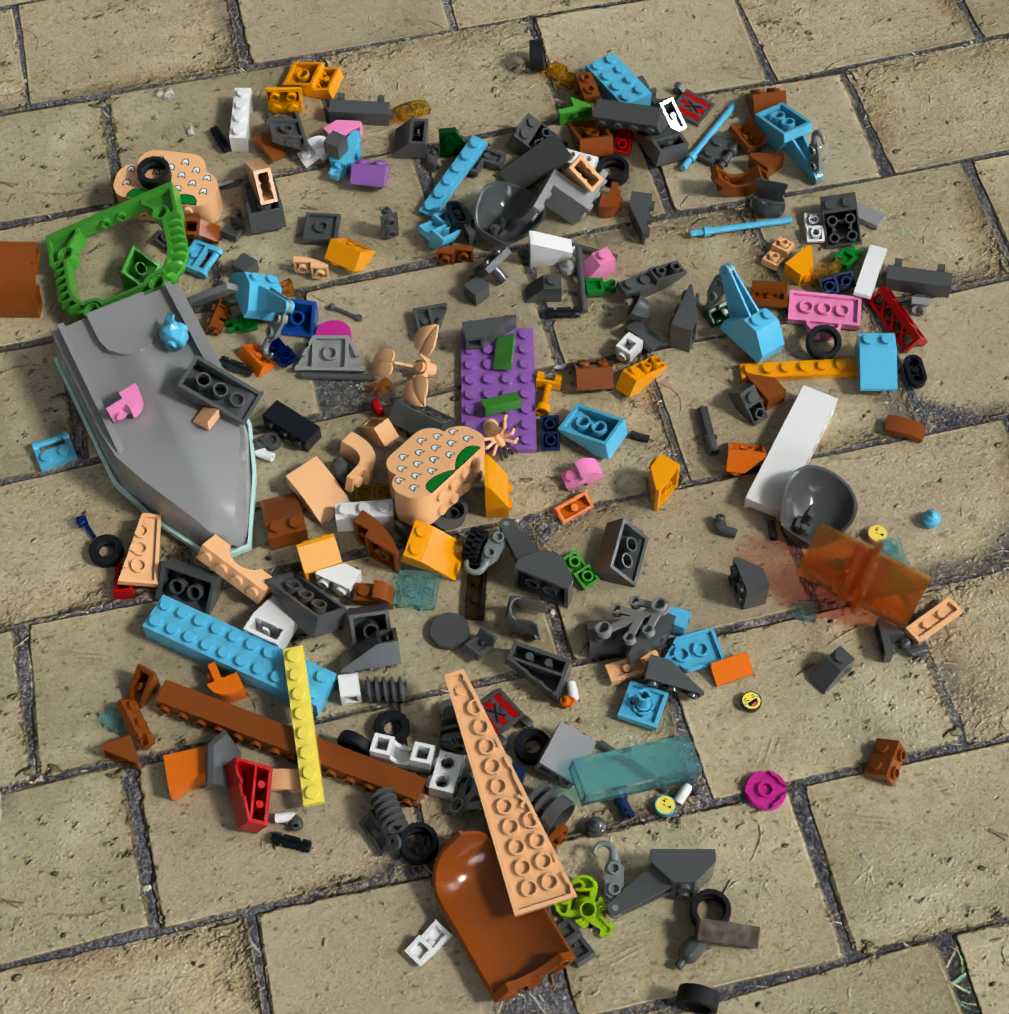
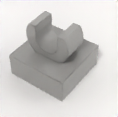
[909,296,930,315]

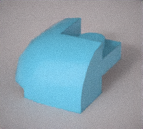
[418,209,461,249]

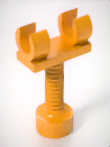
[535,371,563,416]

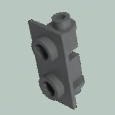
[380,206,399,240]

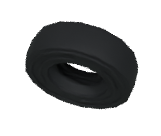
[89,534,124,568]
[373,710,410,744]
[514,728,549,765]
[337,730,371,757]

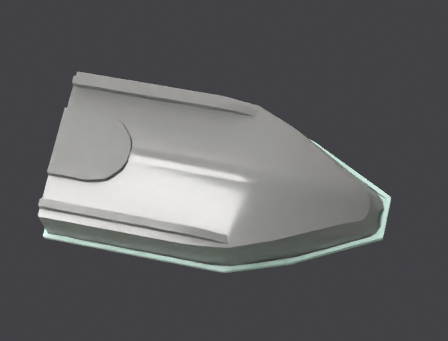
[52,281,257,558]

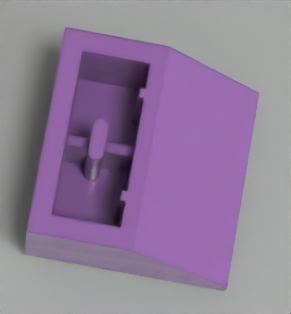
[350,159,391,187]

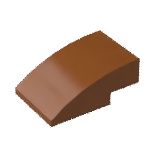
[353,510,401,574]

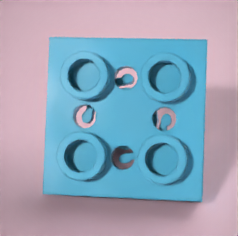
[617,680,669,731]

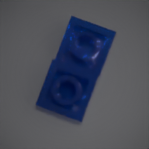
[269,337,299,369]

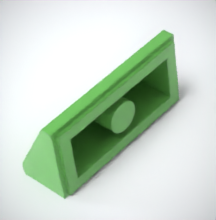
[493,333,515,370]
[480,392,521,416]

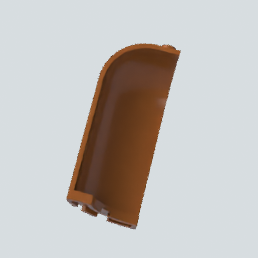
[0,241,43,318]
[432,830,576,1003]

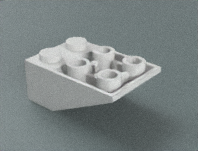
[243,594,299,649]

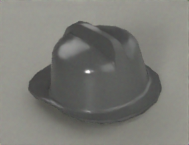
[625,292,650,324]
[434,496,469,530]

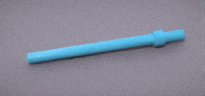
[680,103,736,171]
[689,216,792,237]

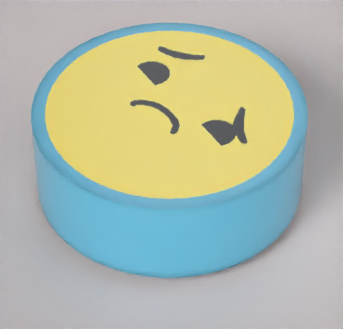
[654,795,676,818]

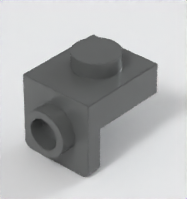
[462,627,497,661]

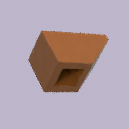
[184,217,220,244]
[744,374,786,411]

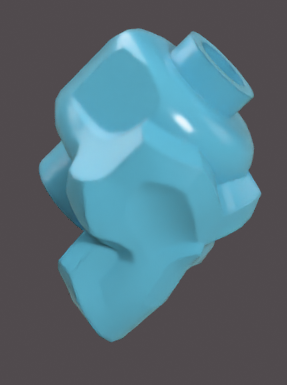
[160,312,189,350]

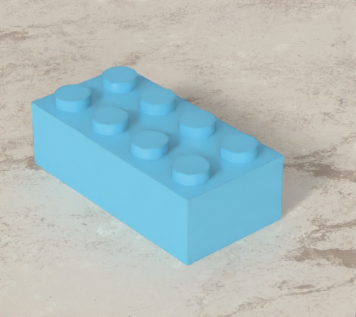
[586,52,652,106]

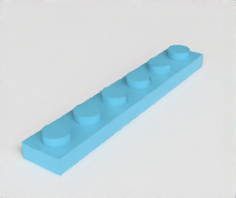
[419,135,488,220]

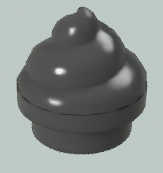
[585,816,606,838]

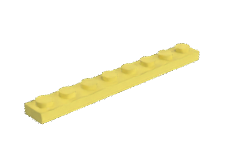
[283,645,326,808]

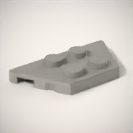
[294,335,365,373]

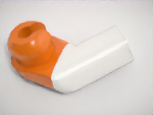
[559,681,579,708]

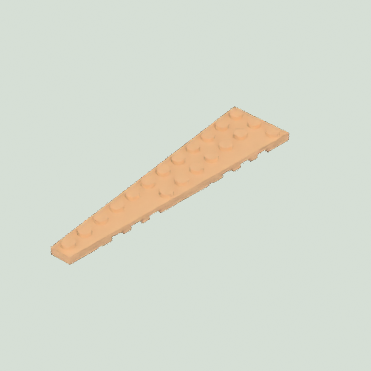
[444,669,578,917]

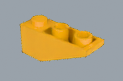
[615,356,668,398]

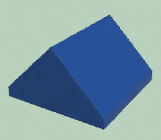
[281,299,319,337]

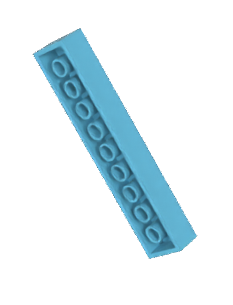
[142,594,338,717]

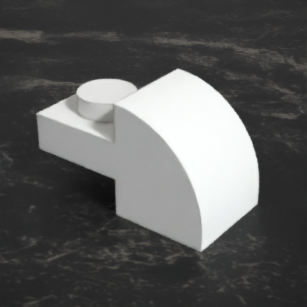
[297,135,329,168]

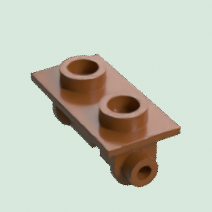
[204,298,231,336]

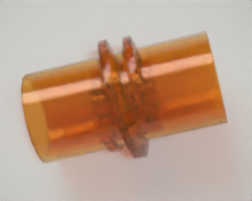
[796,522,932,630]

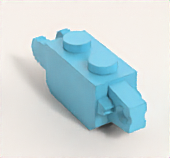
[328,130,362,181]

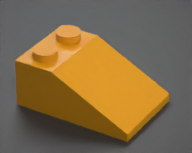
[484,454,512,518]
[400,520,464,581]

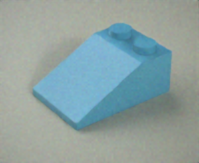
[855,333,898,391]
[558,403,628,460]

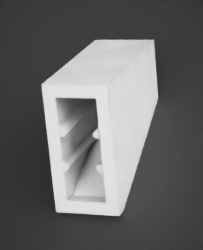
[529,231,575,267]

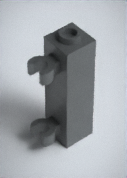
[328,93,393,126]
[881,258,953,298]

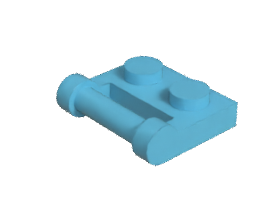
[185,239,223,279]
[31,430,78,472]

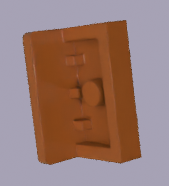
[573,72,600,104]
[728,117,768,153]
[750,280,788,309]
[864,738,906,786]

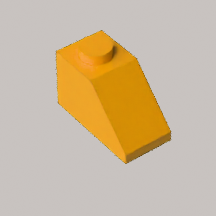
[783,244,813,286]

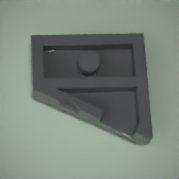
[413,302,447,338]

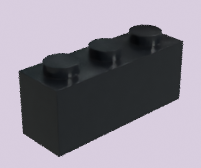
[262,400,322,452]

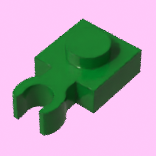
[832,243,862,270]
[585,277,617,297]
[225,315,258,334]

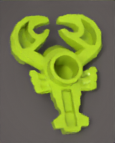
[555,874,615,938]

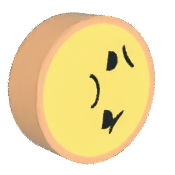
[867,525,888,545]

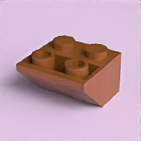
[745,87,787,115]
[573,358,614,391]

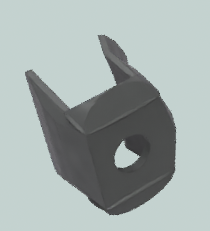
[749,178,788,218]
[505,596,547,641]

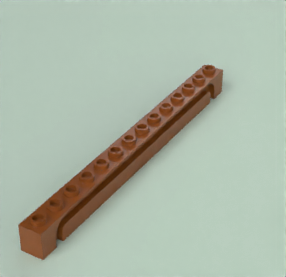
[155,680,427,808]

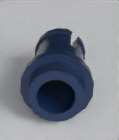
[613,792,635,821]

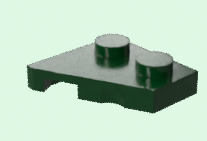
[439,127,466,157]

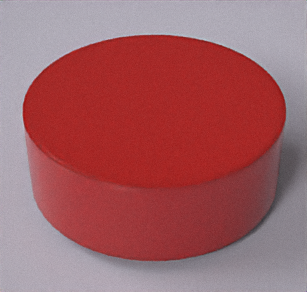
[370,398,385,417]

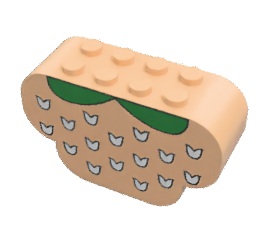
[113,150,223,223]
[386,426,485,526]

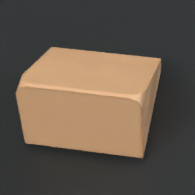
[193,407,220,430]

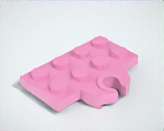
[787,290,862,341]

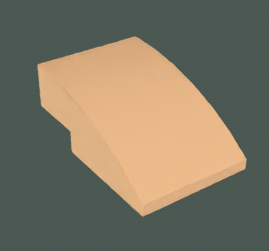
[286,456,351,526]

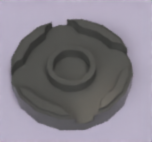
[430,612,470,650]

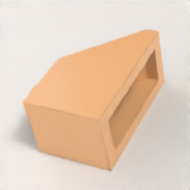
[359,417,399,448]

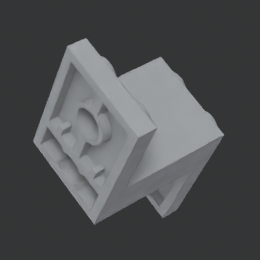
[520,169,609,226]

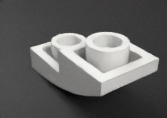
[803,213,825,243]

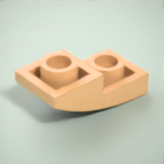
[761,236,795,271]
[293,256,330,279]
[271,769,302,793]

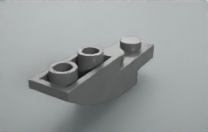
[616,260,687,299]

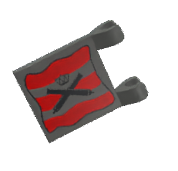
[661,82,715,127]
[481,688,534,750]

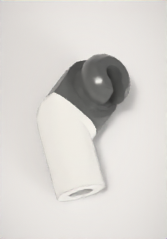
[253,437,275,462]
[674,781,703,805]
[275,812,303,831]

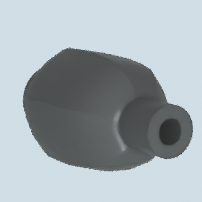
[331,457,351,491]
[674,935,707,970]

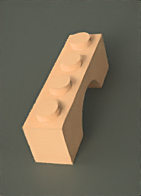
[196,534,272,604]

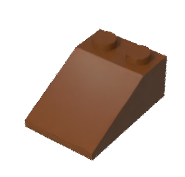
[567,119,613,158]
[260,493,309,550]

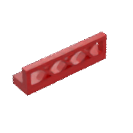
[867,286,928,353]

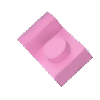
[106,383,144,423]
[560,458,605,492]

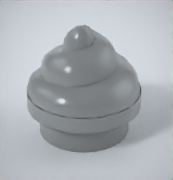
[559,259,576,277]

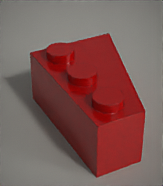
[224,757,273,834]

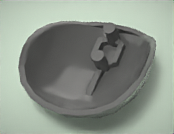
[474,181,546,246]
[780,465,858,547]

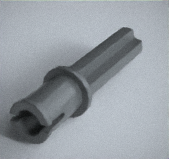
[697,405,720,456]

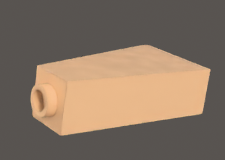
[562,155,604,192]
[244,158,278,205]

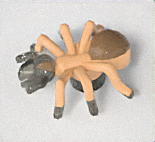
[483,413,522,461]

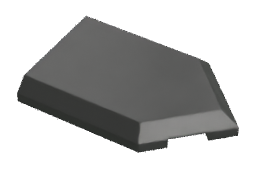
[205,729,241,790]

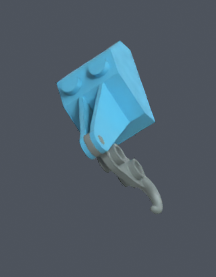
[754,102,826,185]
[695,263,785,364]
[228,272,295,359]

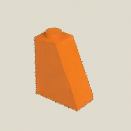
[163,746,206,801]

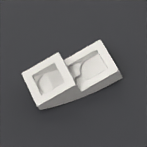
[405,920,453,966]

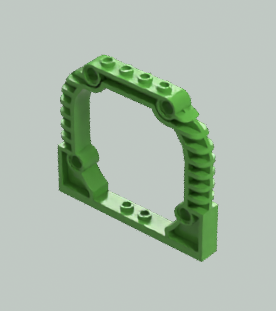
[46,181,189,320]

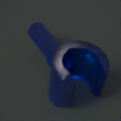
[75,515,96,539]

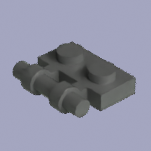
[697,135,739,170]

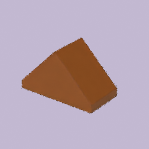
[748,153,784,177]
[125,664,161,709]
[100,734,142,771]

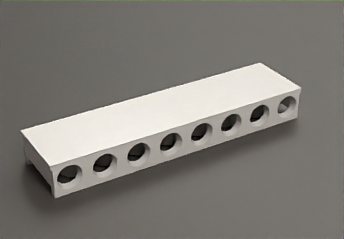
[744,385,838,521]

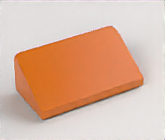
[238,343,276,377]
[551,490,594,525]
[709,652,754,687]

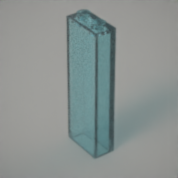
[568,734,702,806]

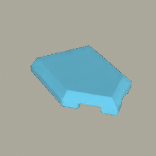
[664,627,725,673]

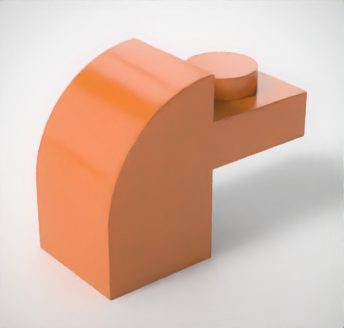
[206,662,247,703]

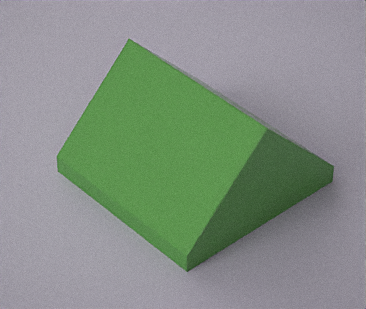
[119,245,161,290]

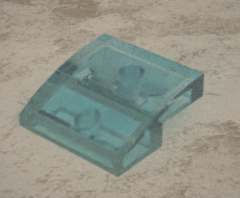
[393,570,441,611]

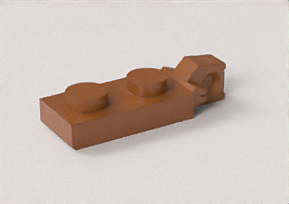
[116,699,155,750]

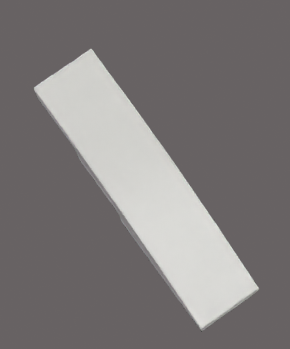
[853,244,887,300]

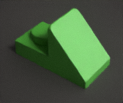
[558,97,592,126]

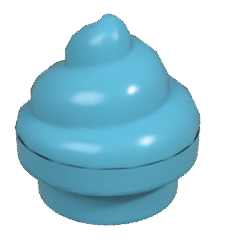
[921,510,941,529]

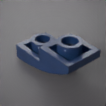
[818,269,856,294]
[540,415,560,451]

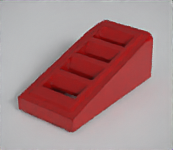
[113,563,135,600]

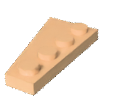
[117,513,161,587]

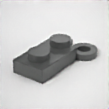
[358,809,402,856]

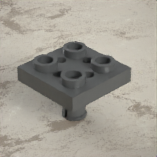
[470,247,512,285]

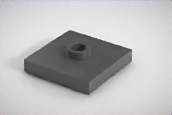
[302,212,341,244]

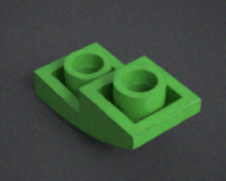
[564,550,600,590]

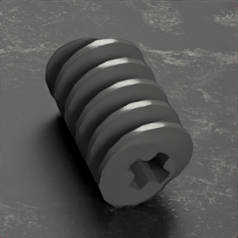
[365,676,407,702]
[370,787,409,835]

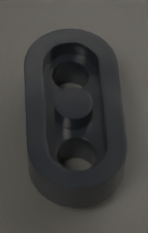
[445,201,469,229]
[903,355,927,389]

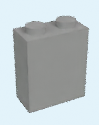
[534,721,597,789]

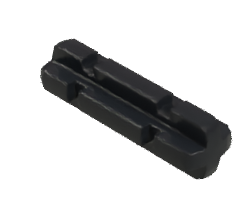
[210,126,231,153]
[546,307,581,319]
[219,356,253,377]
[270,831,312,853]

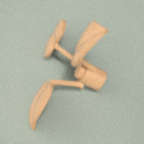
[373,324,439,407]

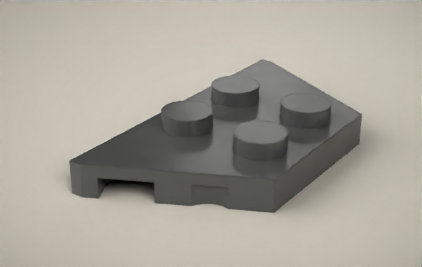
[267,111,309,152]

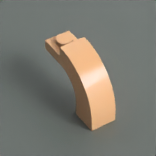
[340,432,376,493]

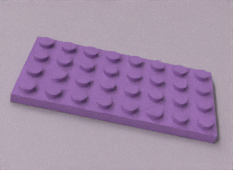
[461,328,537,454]

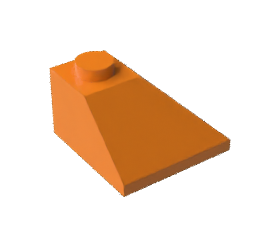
[726,442,767,475]

